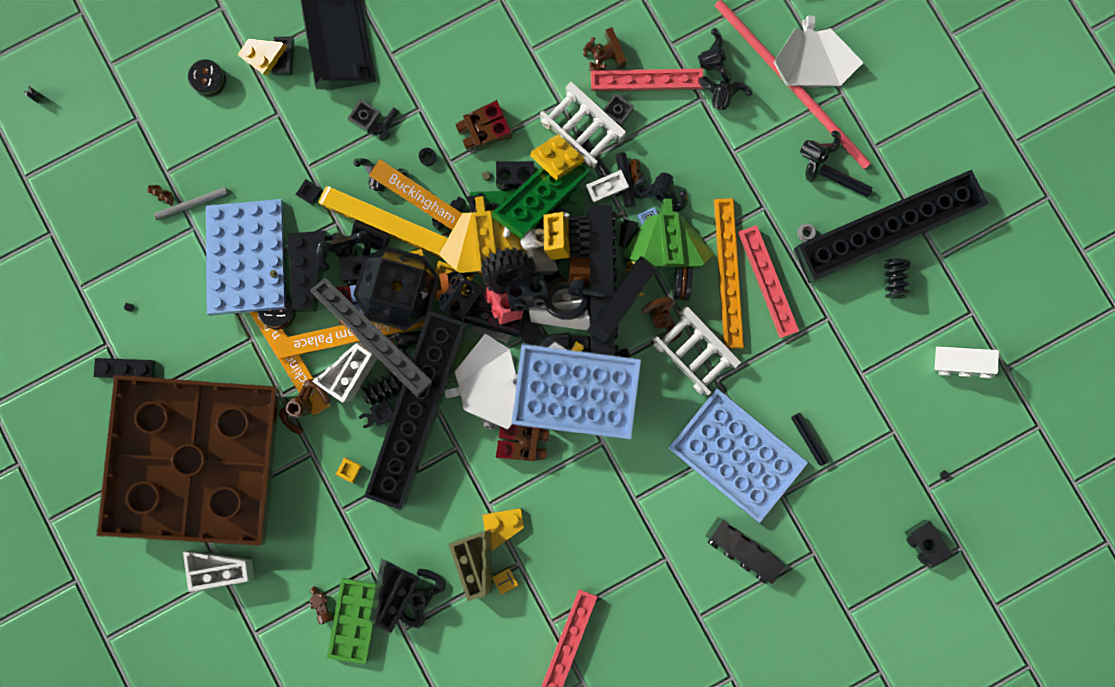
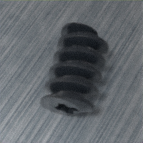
[884,258,910,299]
[360,372,403,406]

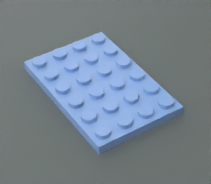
[206,199,286,316]
[511,344,641,439]
[668,389,808,523]

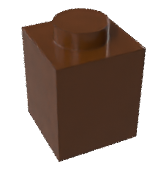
[569,257,590,287]

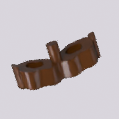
[629,159,644,188]
[147,185,174,206]

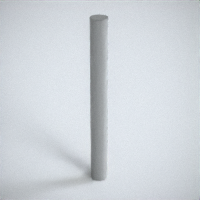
[154,187,228,220]

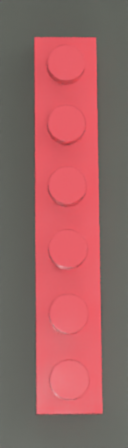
[591,69,703,91]
[738,225,799,338]
[541,589,597,687]

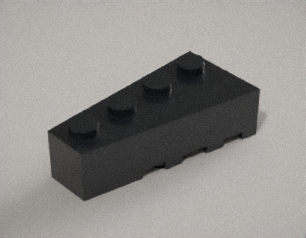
[288,230,331,312]
[705,517,785,584]

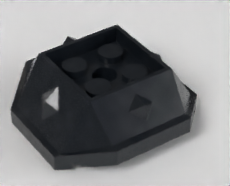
[353,246,439,331]

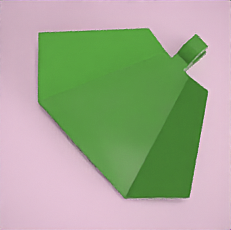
[621,199,714,267]

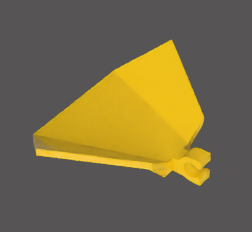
[439,196,528,273]

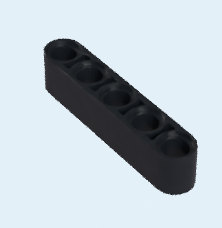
[587,256,657,344]

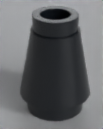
[619,219,639,248]
[394,330,421,351]

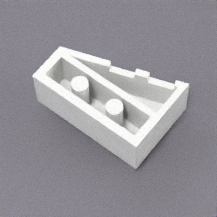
[934,347,999,379]

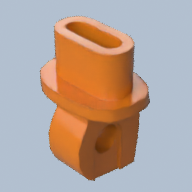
[435,273,449,298]

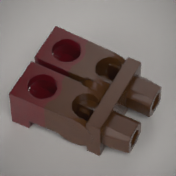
[455,100,513,151]
[496,424,549,461]

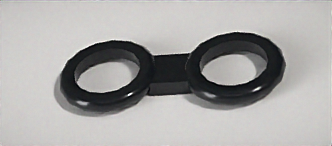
[543,259,590,320]

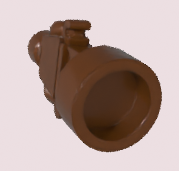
[310,586,334,625]

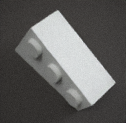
[529,288,590,330]
[312,342,377,403]
[183,550,255,592]

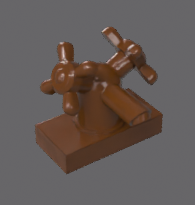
[583,27,626,71]

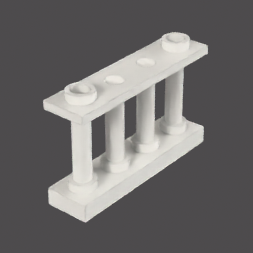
[540,82,626,169]
[651,307,741,395]

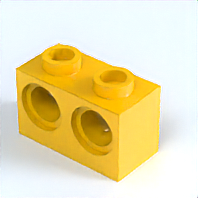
[544,212,570,260]

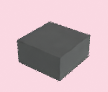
[603,93,634,127]
[348,99,382,134]
[527,248,558,276]

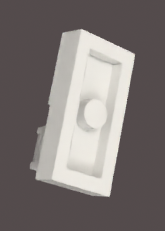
[586,170,629,203]

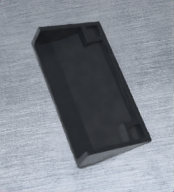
[300,0,376,89]

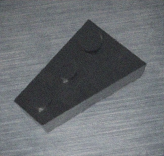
[369,558,420,633]

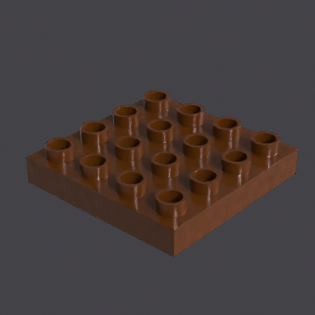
[96,375,280,546]

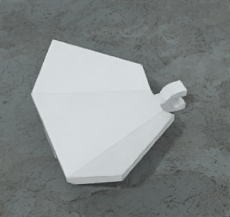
[774,16,863,88]
[444,334,516,429]

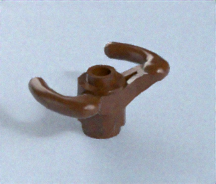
[642,297,682,345]
[279,379,330,435]

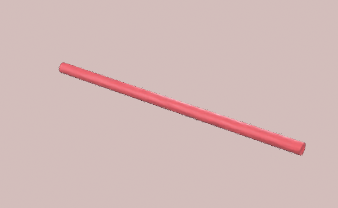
[714,0,871,169]

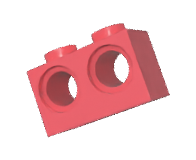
[484,287,523,324]

